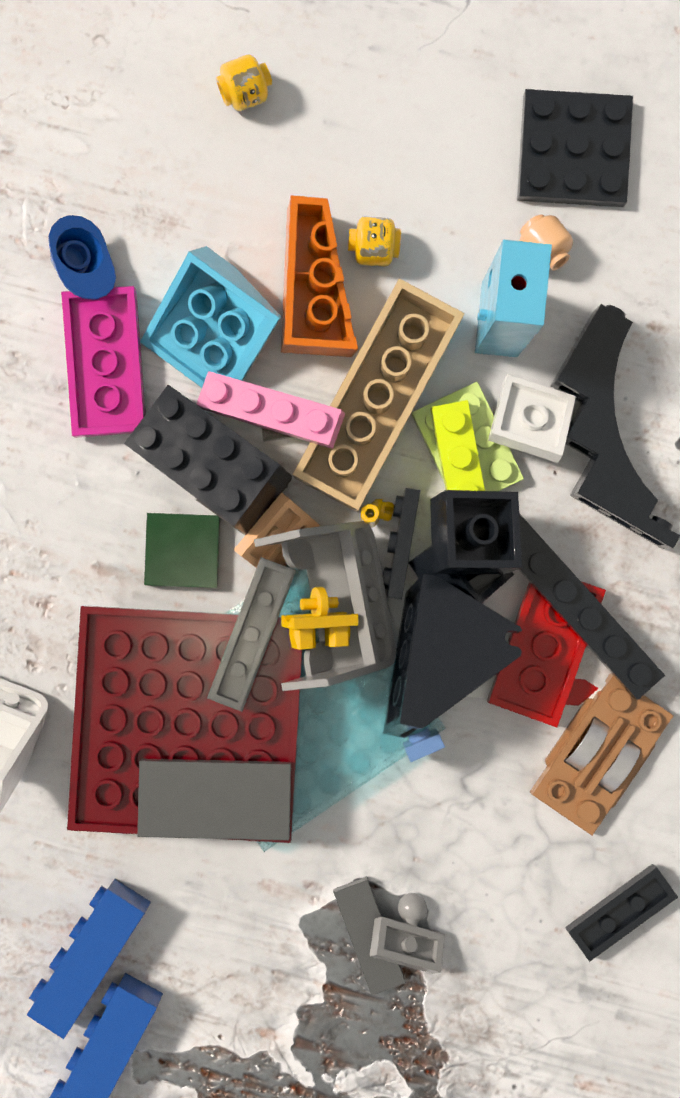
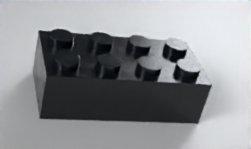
[124,384,292,534]

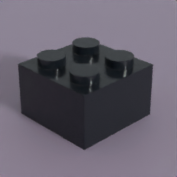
[430,490,522,574]

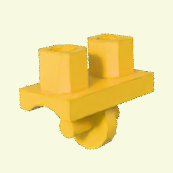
[281,587,358,650]

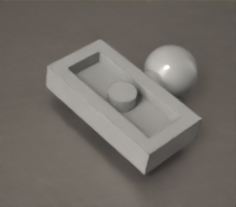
[369,893,445,974]

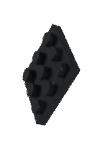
[517,89,633,207]

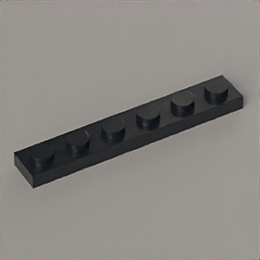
[518,513,665,700]

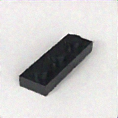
[382,488,420,600]
[565,864,678,962]

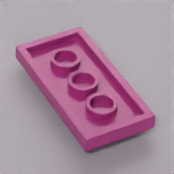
[61,286,146,438]

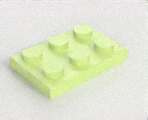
[411,382,524,491]

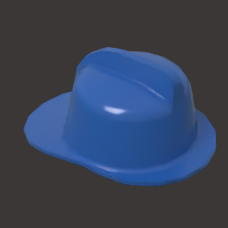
[48,215,116,300]

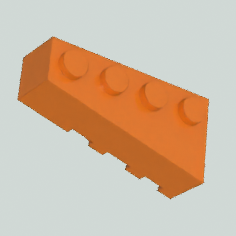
[281,195,358,357]

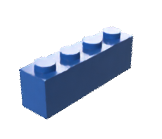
[27,879,151,1039]
[49,973,163,1098]

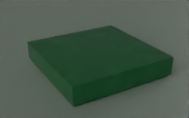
[144,513,220,588]

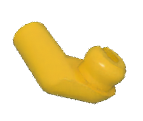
[361,499,394,528]

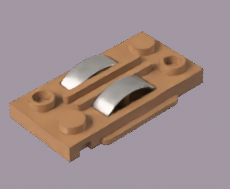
[530,673,674,836]

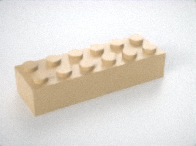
[293,278,465,512]

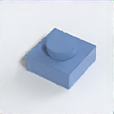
[403,727,445,762]

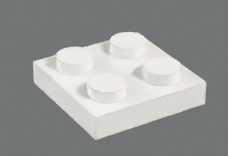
[488,374,576,463]

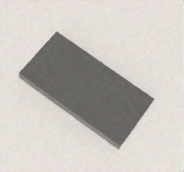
[137,759,291,840]

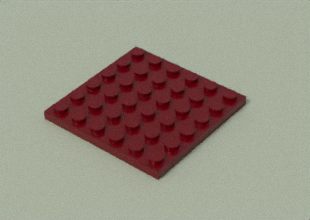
[67,606,302,843]

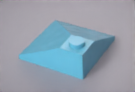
[140,246,282,388]

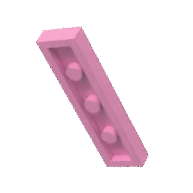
[196,371,345,449]

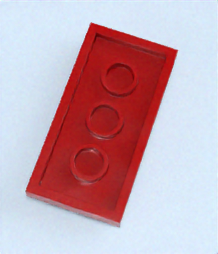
[487,581,606,728]

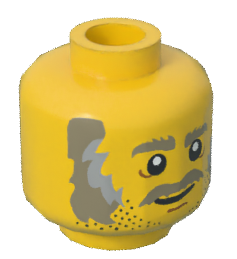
[216,54,272,111]
[348,216,401,267]

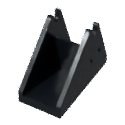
[383,573,522,738]

